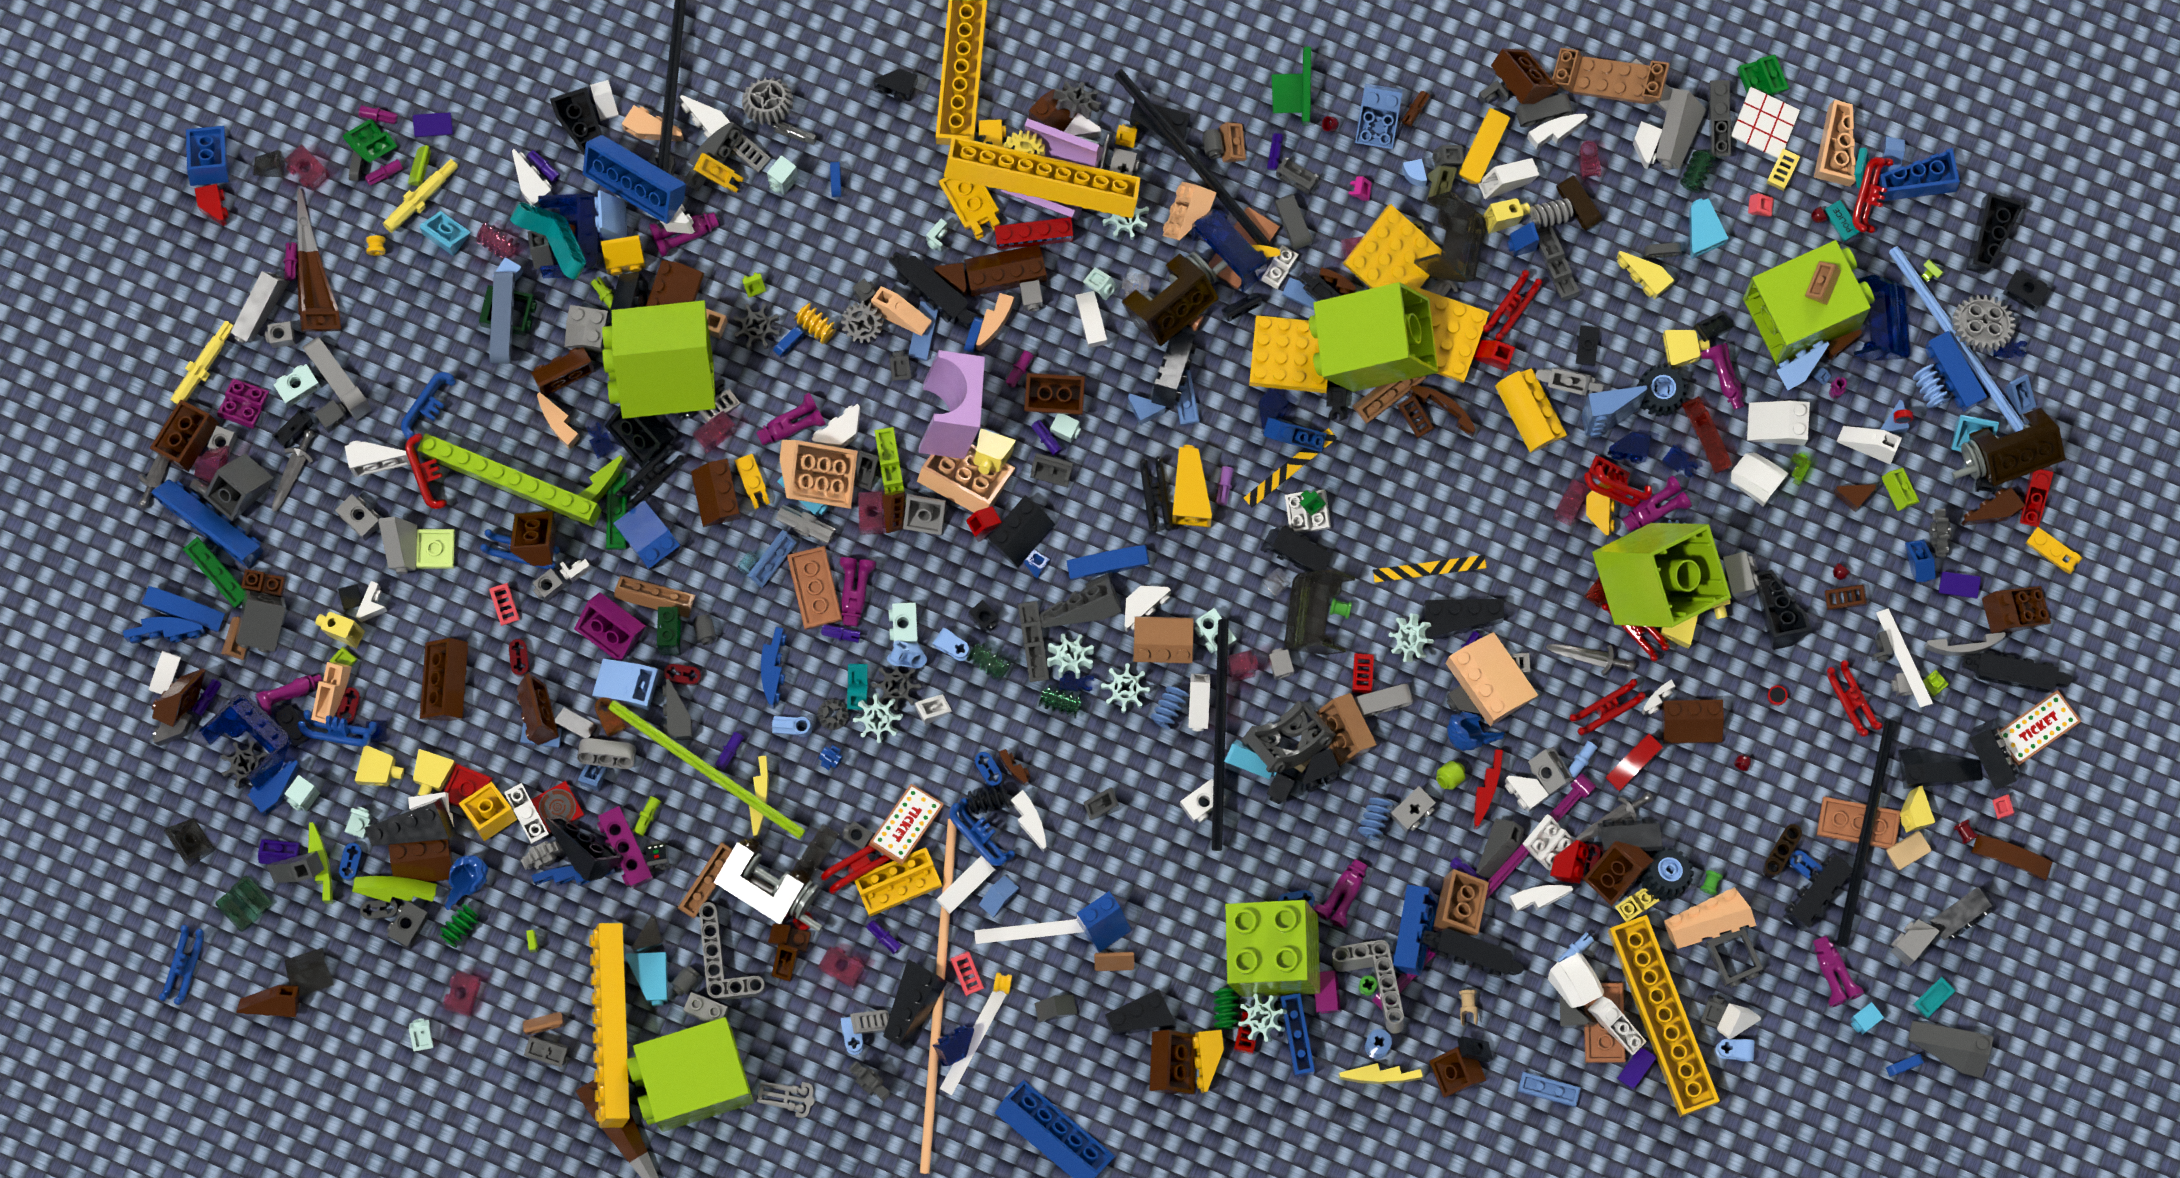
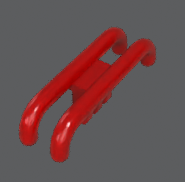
[1852,157,1894,233]
[1483,270,1542,341]
[405,433,447,509]
[1584,465,1652,507]
[1602,603,1670,662]
[1827,660,1882,737]
[1569,679,1646,736]
[821,845,892,894]

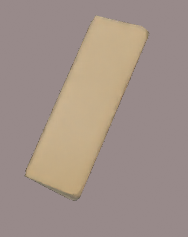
[1886,830,1932,870]

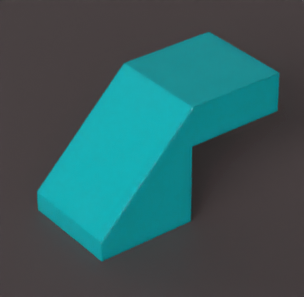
[847,664,868,710]

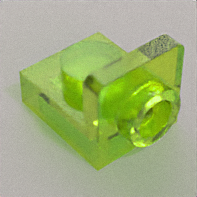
[1791,453,1812,486]

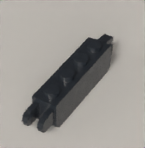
[889,252,974,329]
[1962,651,2073,693]
[1420,928,1524,978]

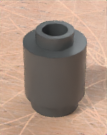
[1202,129,1224,159]
[693,615,716,645]
[671,966,700,996]

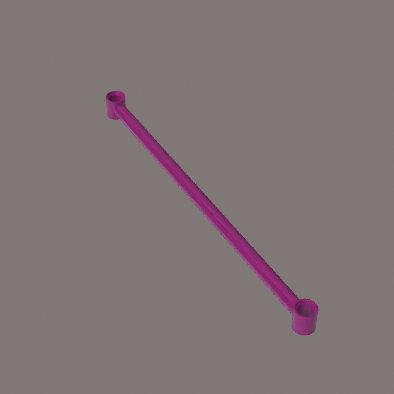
[1372,773,1596,1011]

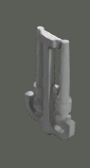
[757,1082,815,1118]

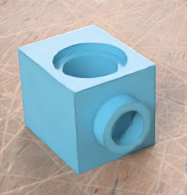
[1850,1002,1884,1035]

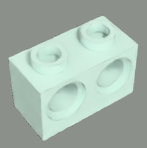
[767,155,798,195]
[1194,608,1237,656]

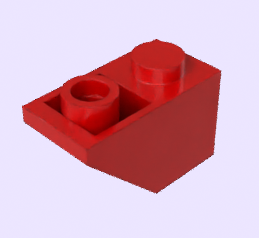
[194,184,229,226]
[1473,340,1515,372]
[966,506,1002,542]
[1550,840,1589,884]

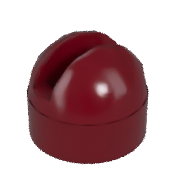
[1322,116,1339,132]
[1811,206,1827,223]
[1833,563,1850,580]
[1734,754,1751,771]

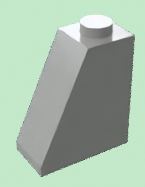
[379,517,417,574]

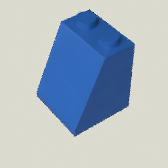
[1076,891,1132,953]

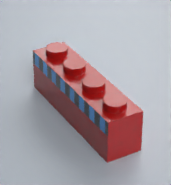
[995,217,1073,250]

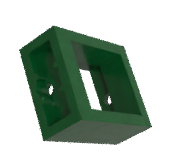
[479,285,537,336]
[657,607,681,655]

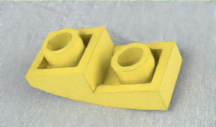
[1615,888,1660,922]

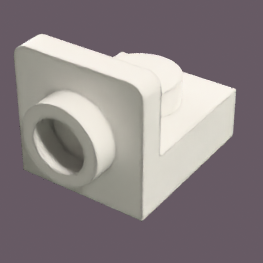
[560,559,592,583]

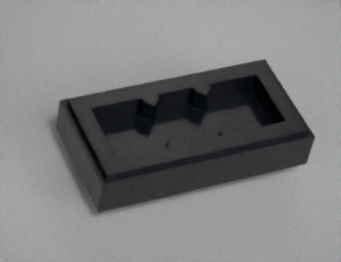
[1694,311,1734,342]
[1575,325,1600,366]
[1457,1036,1493,1062]

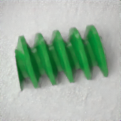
[437,903,479,948]
[1213,987,1239,1030]

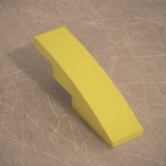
[749,756,769,839]
[1338,1063,1423,1084]

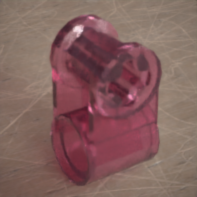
[1578,141,1601,179]

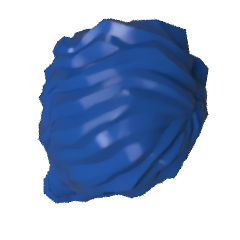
[1447,712,1505,751]
[445,855,488,910]

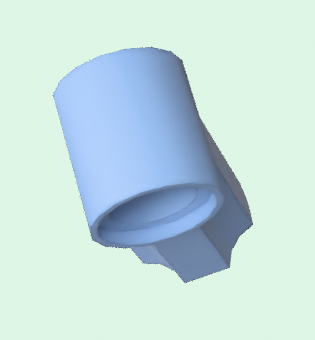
[772,716,813,737]

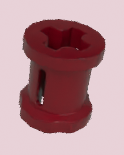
[1953,819,1978,845]

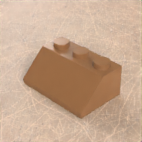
[1133,617,1193,663]
[1316,693,1377,766]
[1433,869,1489,935]

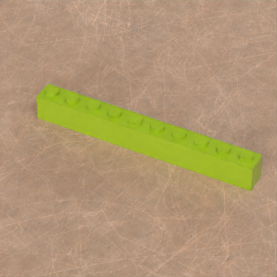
[417,433,602,527]

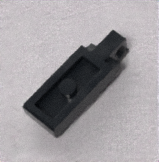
[1299,271,1341,302]

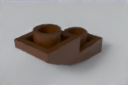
[1319,267,1356,295]
[241,569,286,597]
[999,749,1031,786]

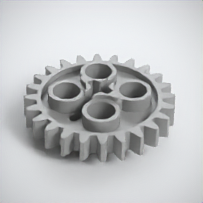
[1952,295,2016,353]

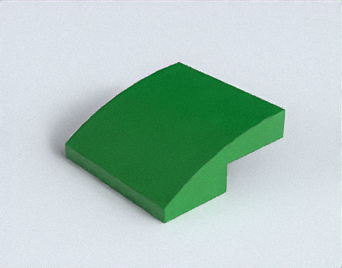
[1737,55,1789,96]
[1271,73,1311,113]
[342,118,397,163]

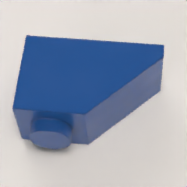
[1507,222,1539,257]
[1905,539,1936,582]

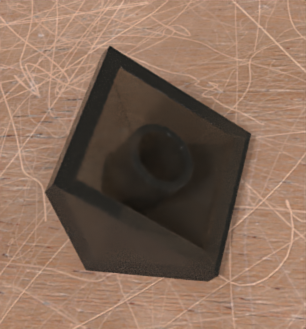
[164,818,215,867]
[631,914,665,953]
[285,947,334,997]

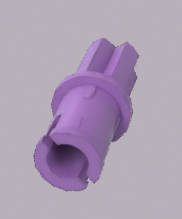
[1216,466,1234,506]

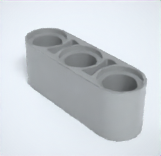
[1354,684,1414,718]
[577,738,636,769]

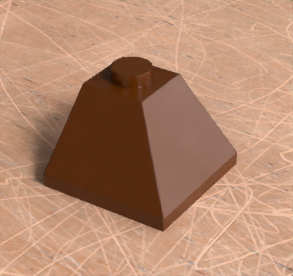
[1029,89,1082,132]
[1429,1047,1487,1098]

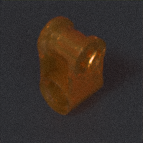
[595,698,626,737]

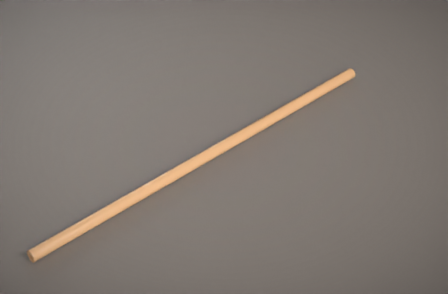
[920,819,957,1174]

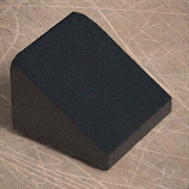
[338,584,362,610]

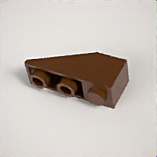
[1961,487,2025,526]
[236,985,300,1017]

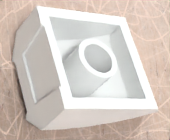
[1731,452,1789,507]
[1548,953,1604,1008]

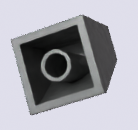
[204,454,274,521]
[235,589,286,653]

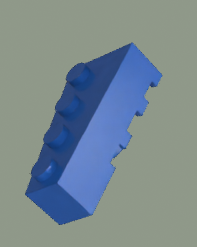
[1877,148,1960,201]
[1392,884,1439,976]

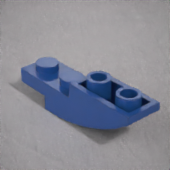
[123,617,206,644]
[761,627,787,709]

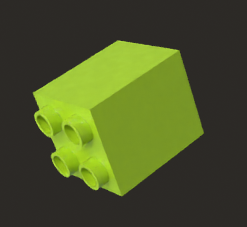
[1743,240,1875,366]
[1309,282,1438,392]
[602,300,716,419]
[1592,523,1731,628]
[1225,900,1320,997]
[626,1017,754,1132]

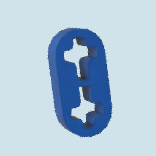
[830,162,842,197]
[964,316,984,353]
[773,325,806,358]
[975,752,1003,787]
[339,843,363,881]
[1789,850,1822,880]
[1278,890,1315,907]
[1886,1054,1924,1077]

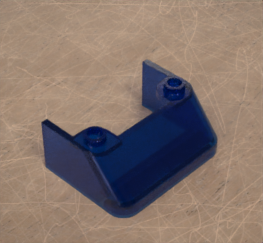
[538,194,599,279]
[1191,210,1267,293]
[1854,274,1910,361]
[199,694,291,791]

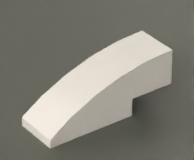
[1527,114,1588,150]
[1075,291,1107,348]
[1011,790,1047,852]
[936,855,995,914]
[1508,885,1573,913]

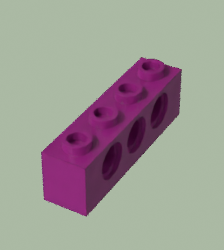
[597,806,654,890]

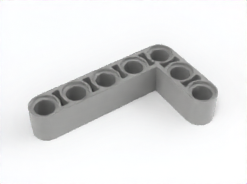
[302,336,372,421]
[699,902,766,1001]
[1332,940,1404,1034]

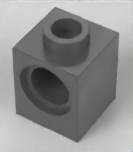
[314,400,347,433]
[842,821,874,851]

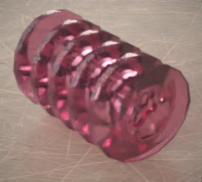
[476,221,520,261]

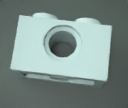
[273,364,321,408]
[889,602,918,644]
[285,775,320,812]

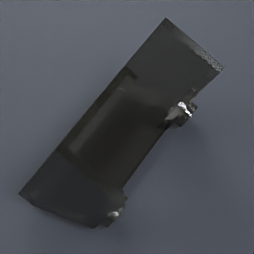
[1414,191,1486,283]
[1284,569,1355,655]

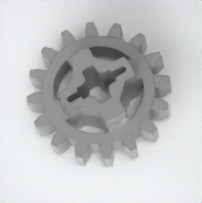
[841,301,884,343]
[521,841,563,870]

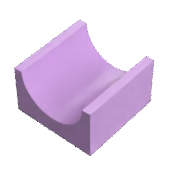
[1001,118,1105,220]
[919,350,985,459]

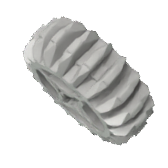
[742,77,793,126]

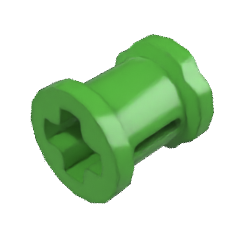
[1329,598,1352,619]
[1700,870,1723,895]
[1359,975,1377,996]

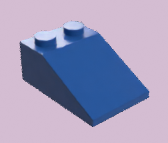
[186,126,229,186]
[613,500,680,570]

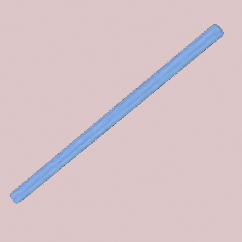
[1889,246,2024,432]

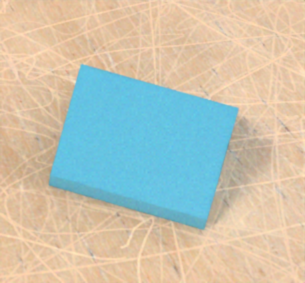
[420,211,471,256]
[1952,415,1999,452]

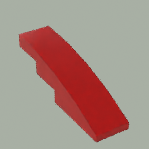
[1474,749,1503,829]

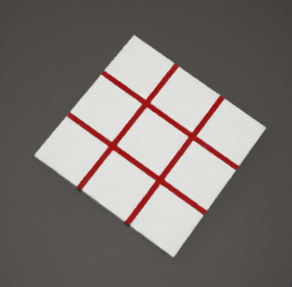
[1731,87,1800,159]

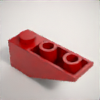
[2019,466,2054,527]

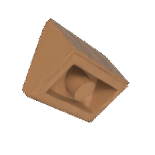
[1219,122,1246,163]
[1805,261,1841,305]
[221,617,247,660]
[1094,952,1134,971]
[523,1012,565,1036]

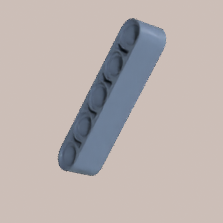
[490,272,515,364]

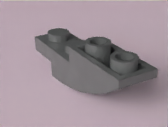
[1709,80,1731,156]
[683,122,744,191]

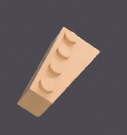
[1814,100,1856,187]
[1664,887,1756,949]

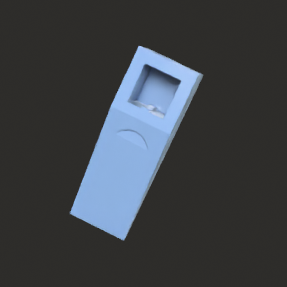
[1777,340,1829,390]

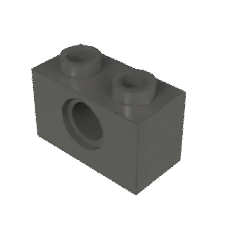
[387,901,430,949]

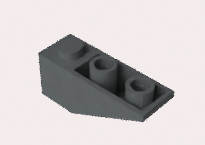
[663,679,693,740]
[1476,818,1524,880]
[267,851,324,883]

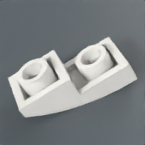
[1261,245,1299,290]
[149,651,181,694]
[1642,679,1675,715]

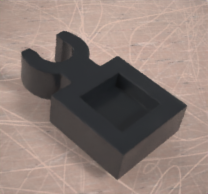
[1326,387,1346,421]

